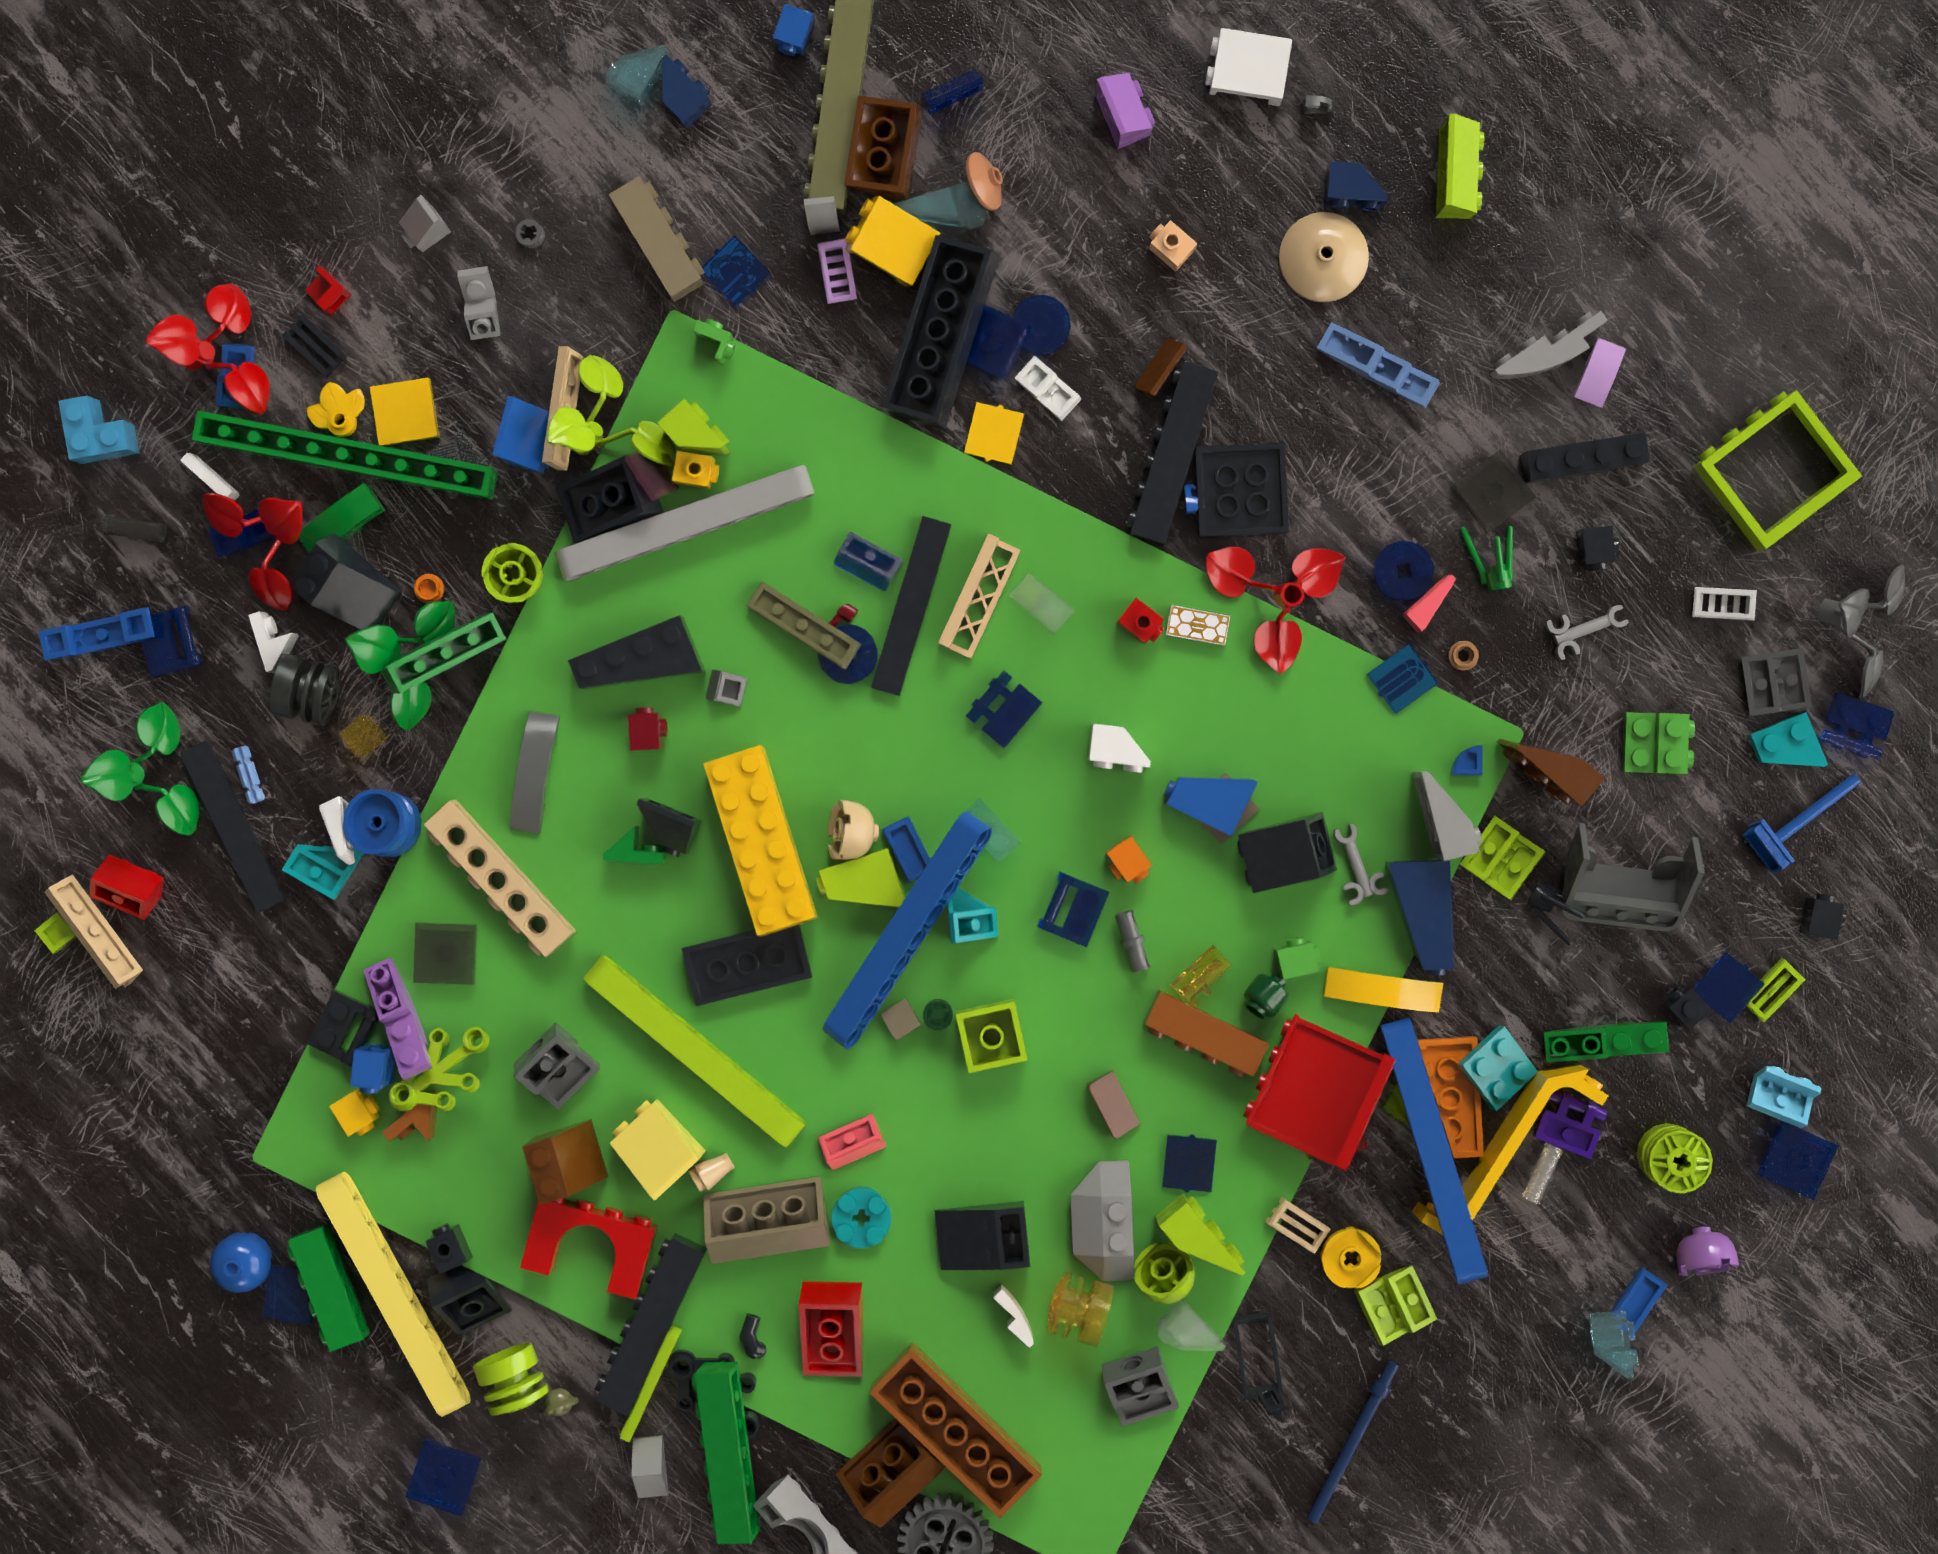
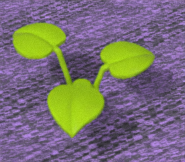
[547,355,675,466]

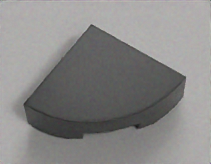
[1302,95,1332,114]

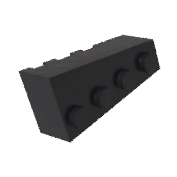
[568,615,706,689]

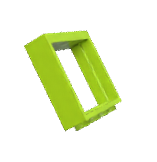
[1693,390,1862,551]

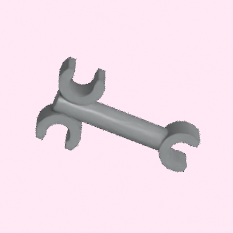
[1545,605,1629,660]
[1333,823,1389,905]

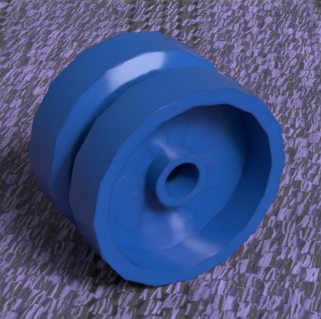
[343,789,422,857]

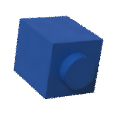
[773,4,815,56]

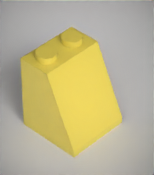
[610,1099,705,1201]

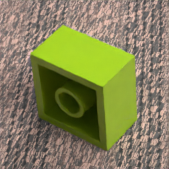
[956,998,1028,1073]

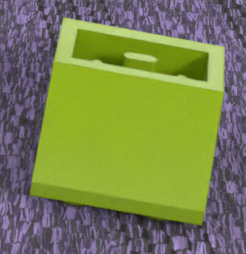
[657,398,731,455]

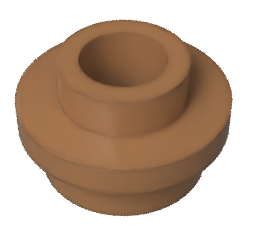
[1448,641,1479,671]

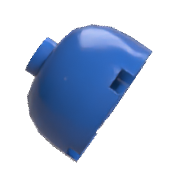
[209,1232,272,1293]

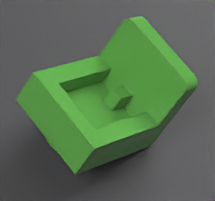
[693,319,736,365]

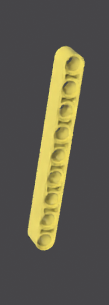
[316,1172,471,1417]

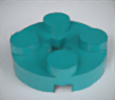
[831,1187,891,1248]

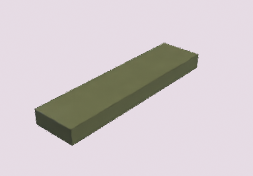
[746,581,862,670]

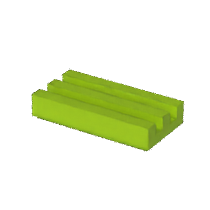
[1740,958,1805,1022]

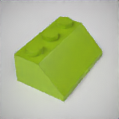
[1436,114,1484,219]

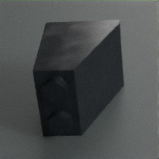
[1237,812,1338,893]

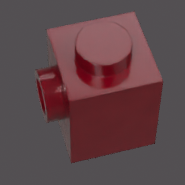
[628,707,668,751]

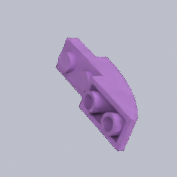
[364,957,432,1080]

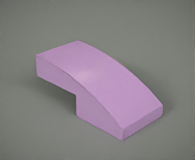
[1573,337,1626,408]

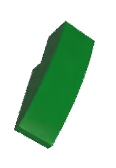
[299,483,385,553]

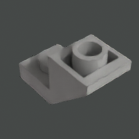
[457,266,500,340]

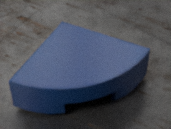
[1183,484,1198,514]
[1451,745,1483,775]

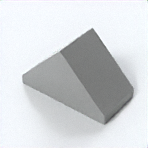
[631,1435,668,1498]

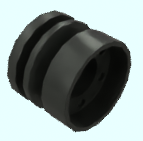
[269,654,340,726]

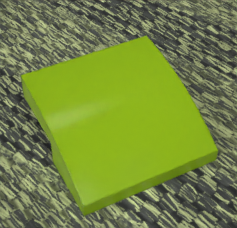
[1460,816,1545,901]
[1354,1265,1437,1346]

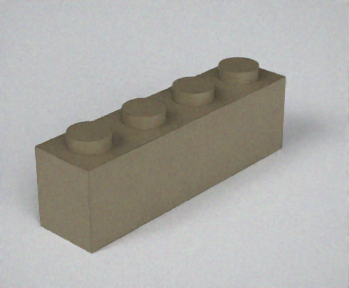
[608,176,705,302]

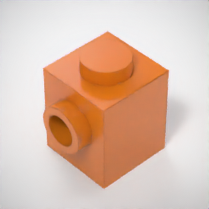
[1106,835,1152,884]

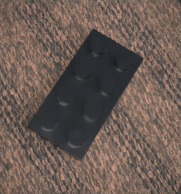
[682,924,813,1006]

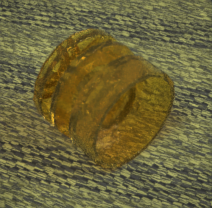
[1047,1271,1114,1347]

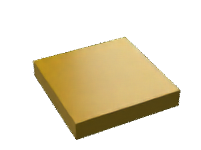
[370,378,440,446]

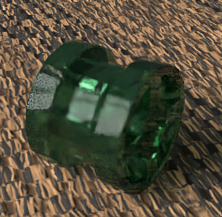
[923,998,953,1030]

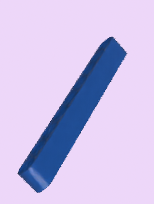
[823,811,992,1049]
[1380,1017,1488,1285]

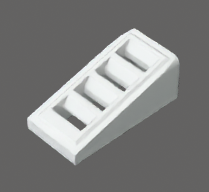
[1692,587,1757,621]
[319,797,355,865]

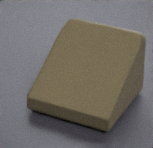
[880,998,921,1041]

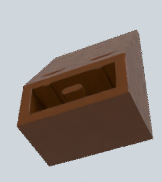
[1497,739,1605,806]

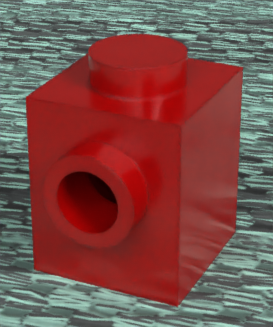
[1116,597,1165,644]

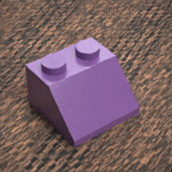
[1095,73,1155,149]

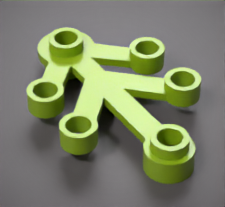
[389,1027,490,1111]

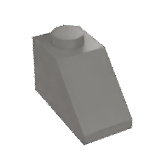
[399,195,451,252]

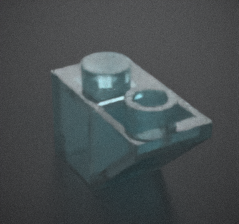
[1590,1311,1639,1379]

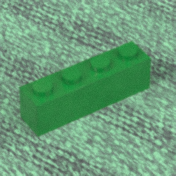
[380,612,506,694]
[287,1223,370,1352]

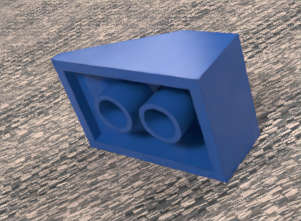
[492,396,550,474]

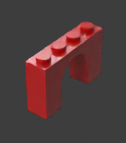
[520,1197,658,1300]

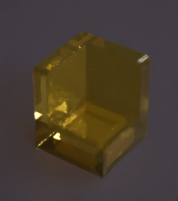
[339,715,389,757]

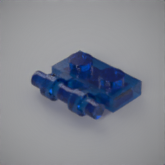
[966,670,1043,748]
[1821,693,1895,760]

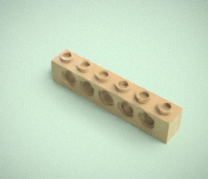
[424,800,576,957]

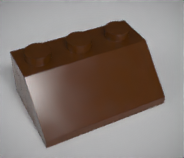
[844,96,922,201]
[836,1418,946,1528]

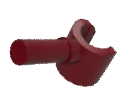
[829,604,858,627]

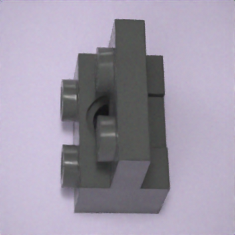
[514,1022,600,1109]
[1102,1346,1179,1426]

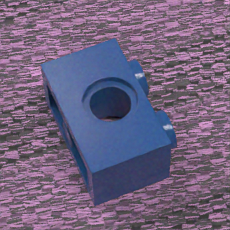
[350,1044,396,1094]

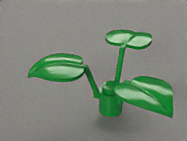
[345,600,456,730]
[80,702,200,836]

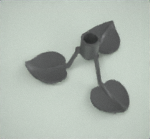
[1818,564,1905,700]

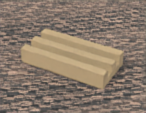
[1265,1197,1331,1254]

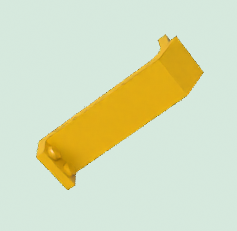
[1412,1062,1609,1234]

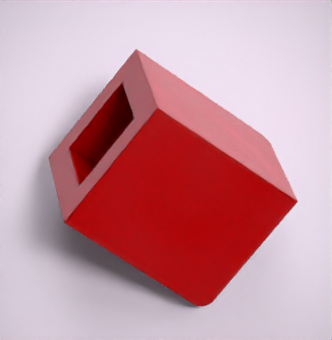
[306,265,352,316]

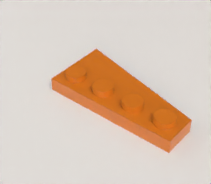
[1417,1036,1484,1158]

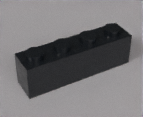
[1519,432,1650,485]

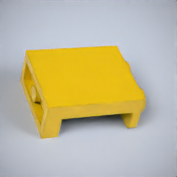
[845,196,940,287]

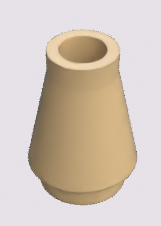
[688,1153,735,1192]

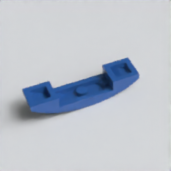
[38,607,155,660]

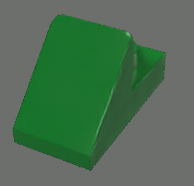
[603,826,667,865]

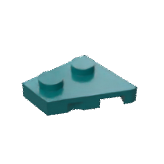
[1748,712,1828,767]
[282,844,364,901]

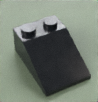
[556,455,664,544]
[290,533,402,629]

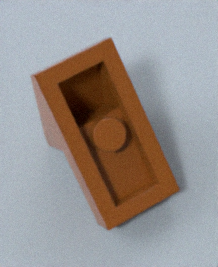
[382,1091,437,1142]

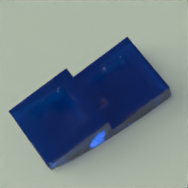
[208,509,275,558]

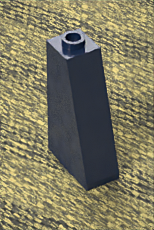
[1385,860,1454,975]

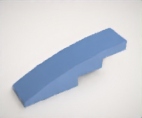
[1317,322,1440,409]

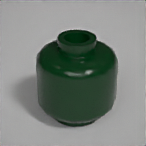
[1244,973,1289,1019]

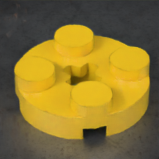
[1320,1227,1381,1288]

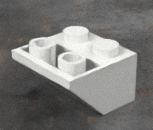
[1087,724,1151,773]

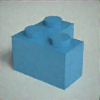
[58,396,139,464]

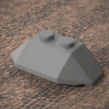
[1071,1160,1134,1281]

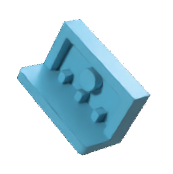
[1747,1066,1821,1128]

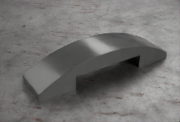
[510,711,560,833]

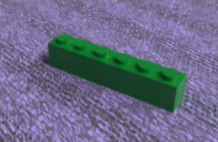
[692,1362,760,1544]

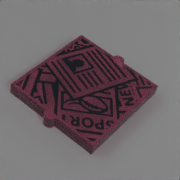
[625,452,679,501]

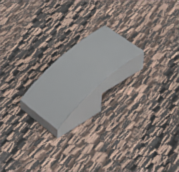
[804,196,840,235]

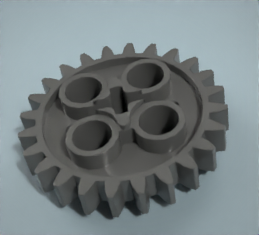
[897,1493,994,1554]

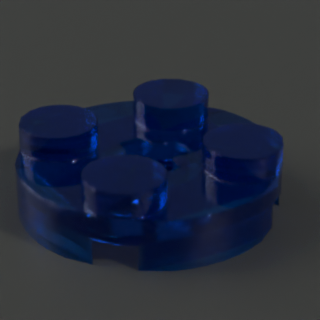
[1373,540,1435,600]
[818,624,878,684]

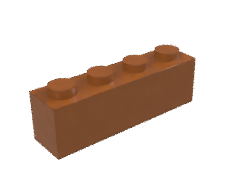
[1143,990,1269,1078]

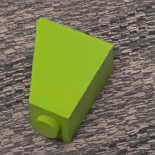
[816,848,905,907]

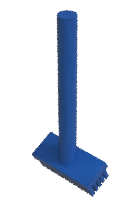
[1742,773,1861,874]

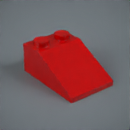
[799,1281,863,1377]

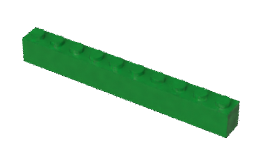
[192,410,499,500]

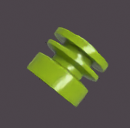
[1636,1123,1713,1194]
[472,1342,549,1416]

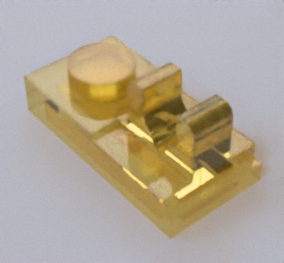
[1169,945,1232,1007]

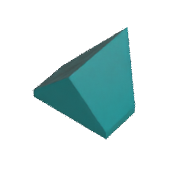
[948,888,998,943]

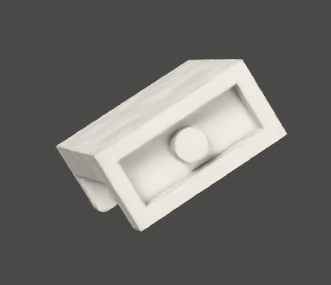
[1205,28,1292,106]

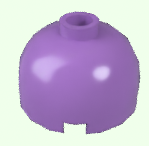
[1676,1227,1739,1276]

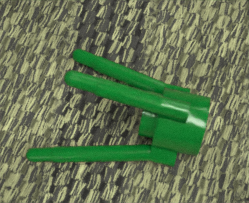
[1460,526,1514,591]

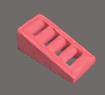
[1403,574,1456,633]

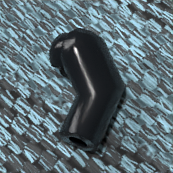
[739,1313,766,1359]

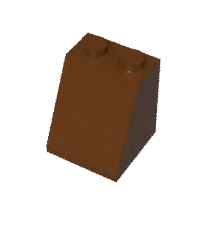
[522,1119,609,1205]

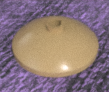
[1279,212,1369,302]

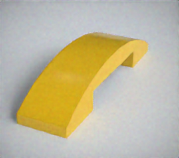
[1323,967,1443,1013]

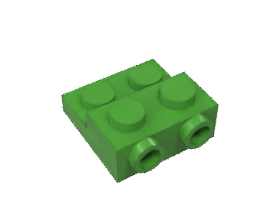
[1622,712,1695,774]

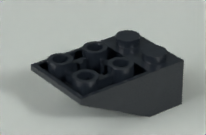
[935,1201,1030,1270]

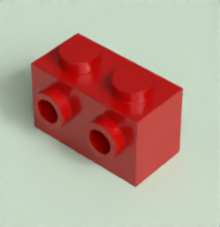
[90,854,164,920]

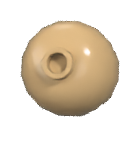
[828,799,879,860]

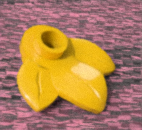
[307,382,365,437]

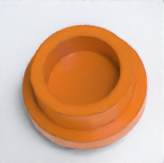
[414,574,444,604]

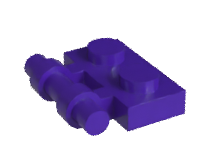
[1533,1091,1607,1159]

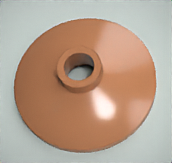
[966,152,1003,211]

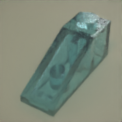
[894,181,989,229]

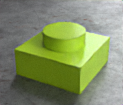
[34,912,77,954]

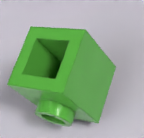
[1274,937,1322,980]

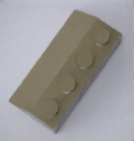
[703,1176,830,1264]

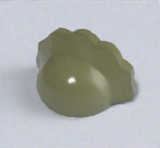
[542,1388,579,1416]

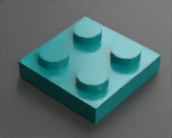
[1457,1026,1538,1111]

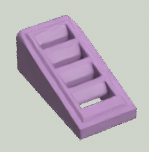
[817,238,857,304]

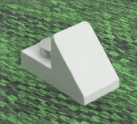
[248,611,299,673]

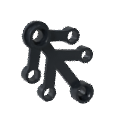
[668,1349,761,1438]

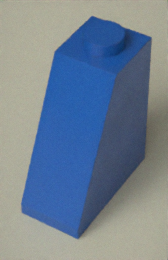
[1163,777,1258,836]

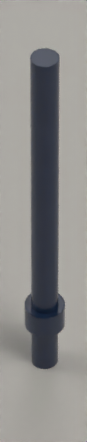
[1307,1360,1399,1523]

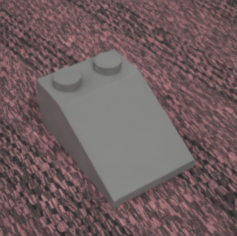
[1412,771,1482,861]

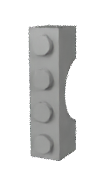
[753,1475,858,1554]

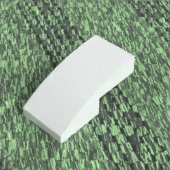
[1015,356,1081,421]
[994,1284,1034,1348]

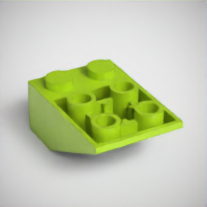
[1155,1193,1246,1275]

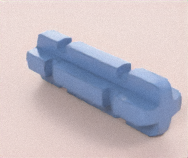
[232,746,265,804]

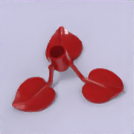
[145,283,270,415]
[202,493,302,611]
[1206,547,1346,673]

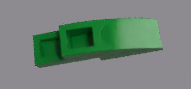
[1544,1021,1669,1062]

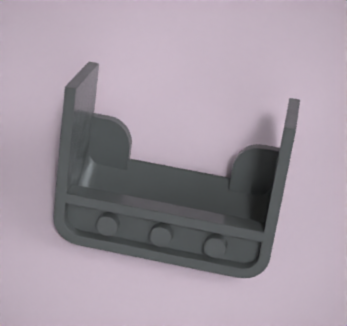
[1562,823,1704,931]

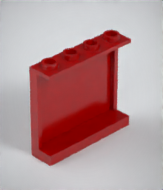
[1243,1014,1396,1172]

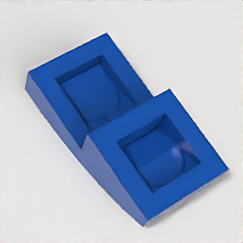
[216,342,255,409]

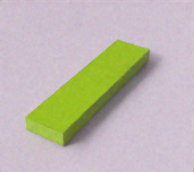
[620,1325,682,1442]

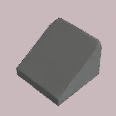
[706,670,747,707]

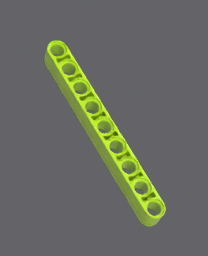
[583,954,806,1147]

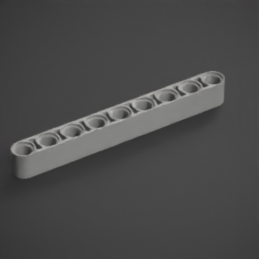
[554,465,815,581]

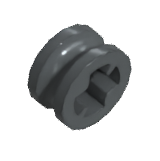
[515,219,545,248]

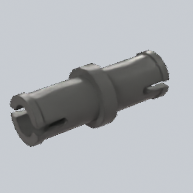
[1115,910,1151,973]

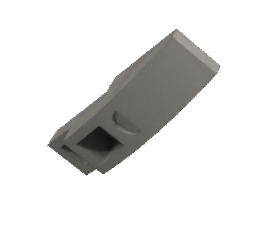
[1490,311,1608,379]

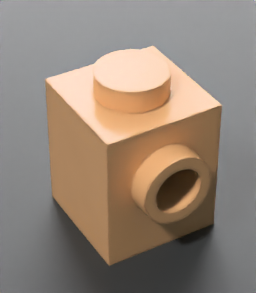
[1149,220,1197,272]

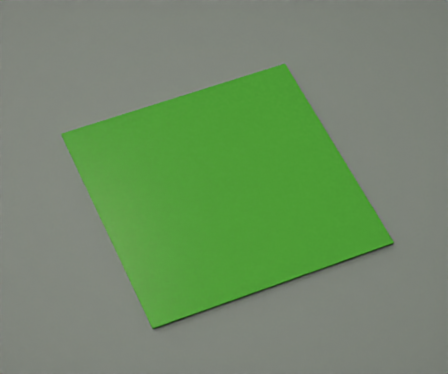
[253,310,1524,1554]

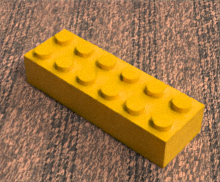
[703,745,818,937]

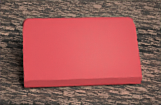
[818,1114,886,1170]

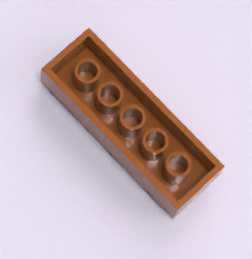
[869,1342,1042,1518]

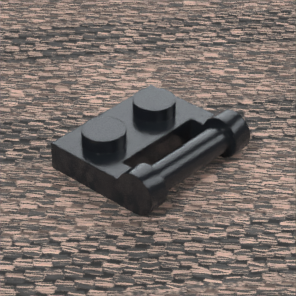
[308,990,379,1067]

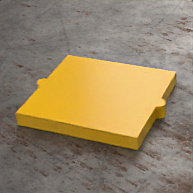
[964,402,1024,465]

